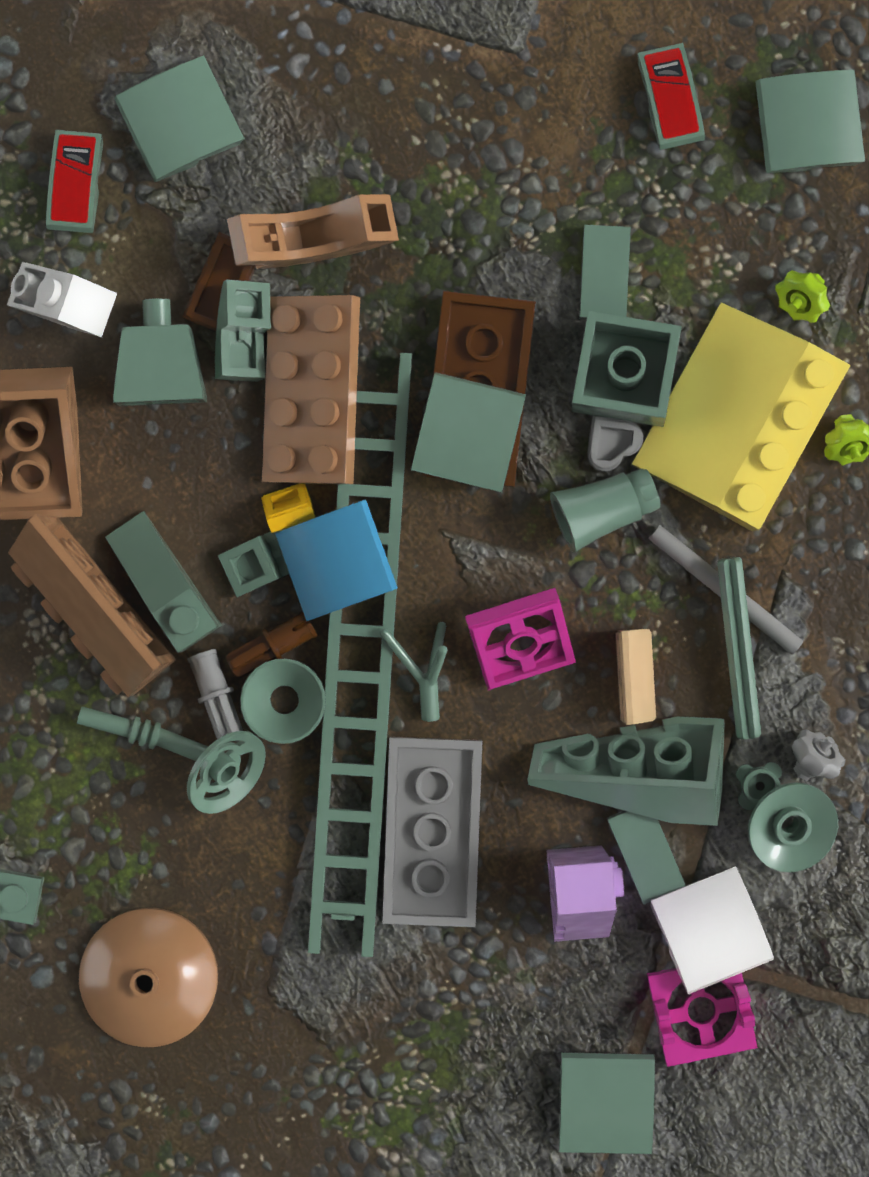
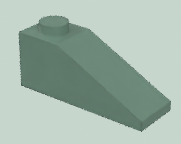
[105,511,222,653]

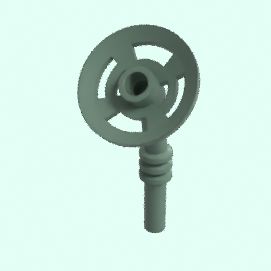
[77,706,266,814]

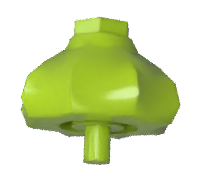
[775,270,830,323]
[824,414,869,466]

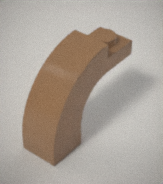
[227,195,399,269]

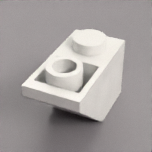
[7,262,117,337]

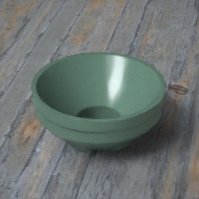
[240,658,326,744]

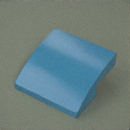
[275,500,398,621]

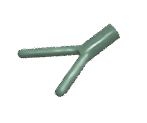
[380,622,448,722]

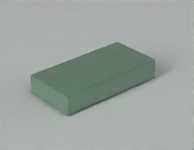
[579,225,631,319]
[607,811,686,905]

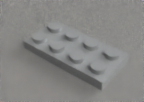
[382,737,483,927]

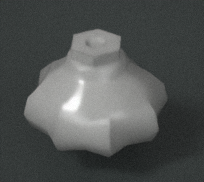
[792,729,845,781]

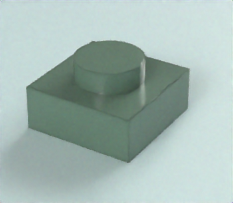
[0,869,44,925]

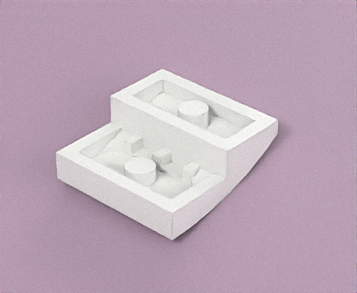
[651,866,774,994]

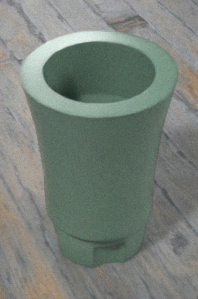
[550,469,661,553]

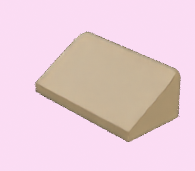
[616,629,656,725]

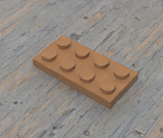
[262,295,360,484]

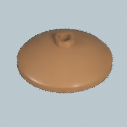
[79,908,218,1047]

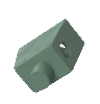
[113,298,207,406]

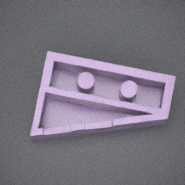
[546,845,624,942]

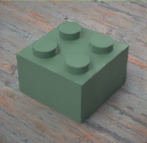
[572,311,682,427]

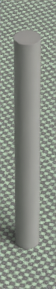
[648,525,803,655]

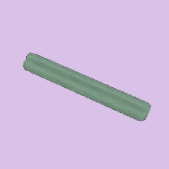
[717,557,761,740]

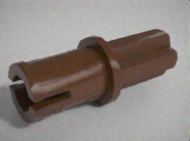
[226,611,318,678]

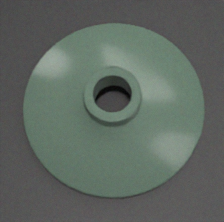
[748,783,838,872]

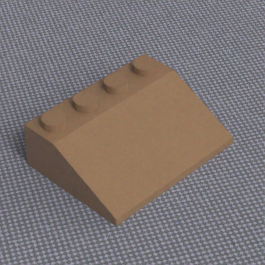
[0,367,82,520]
[8,514,176,697]

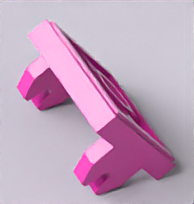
[465,588,576,690]
[647,968,758,1067]

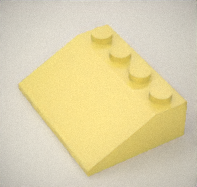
[631,303,850,531]

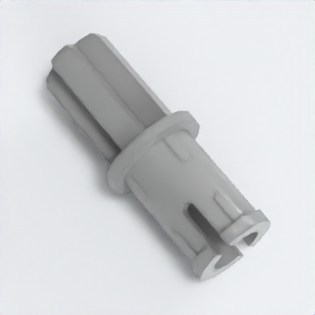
[187,649,243,739]

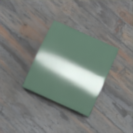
[114,55,244,182]
[755,70,865,173]
[411,372,526,492]
[558,1053,655,1154]

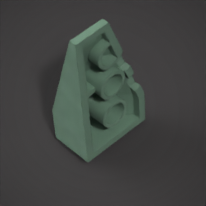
[527,716,725,826]

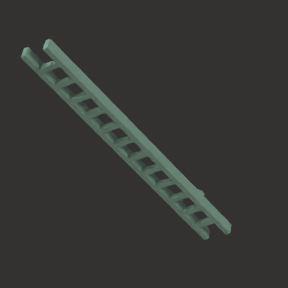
[308,351,412,957]

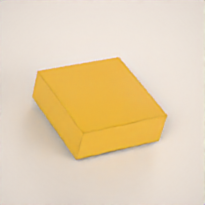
[261,484,316,533]

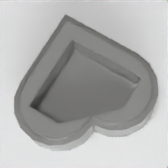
[587,416,643,472]

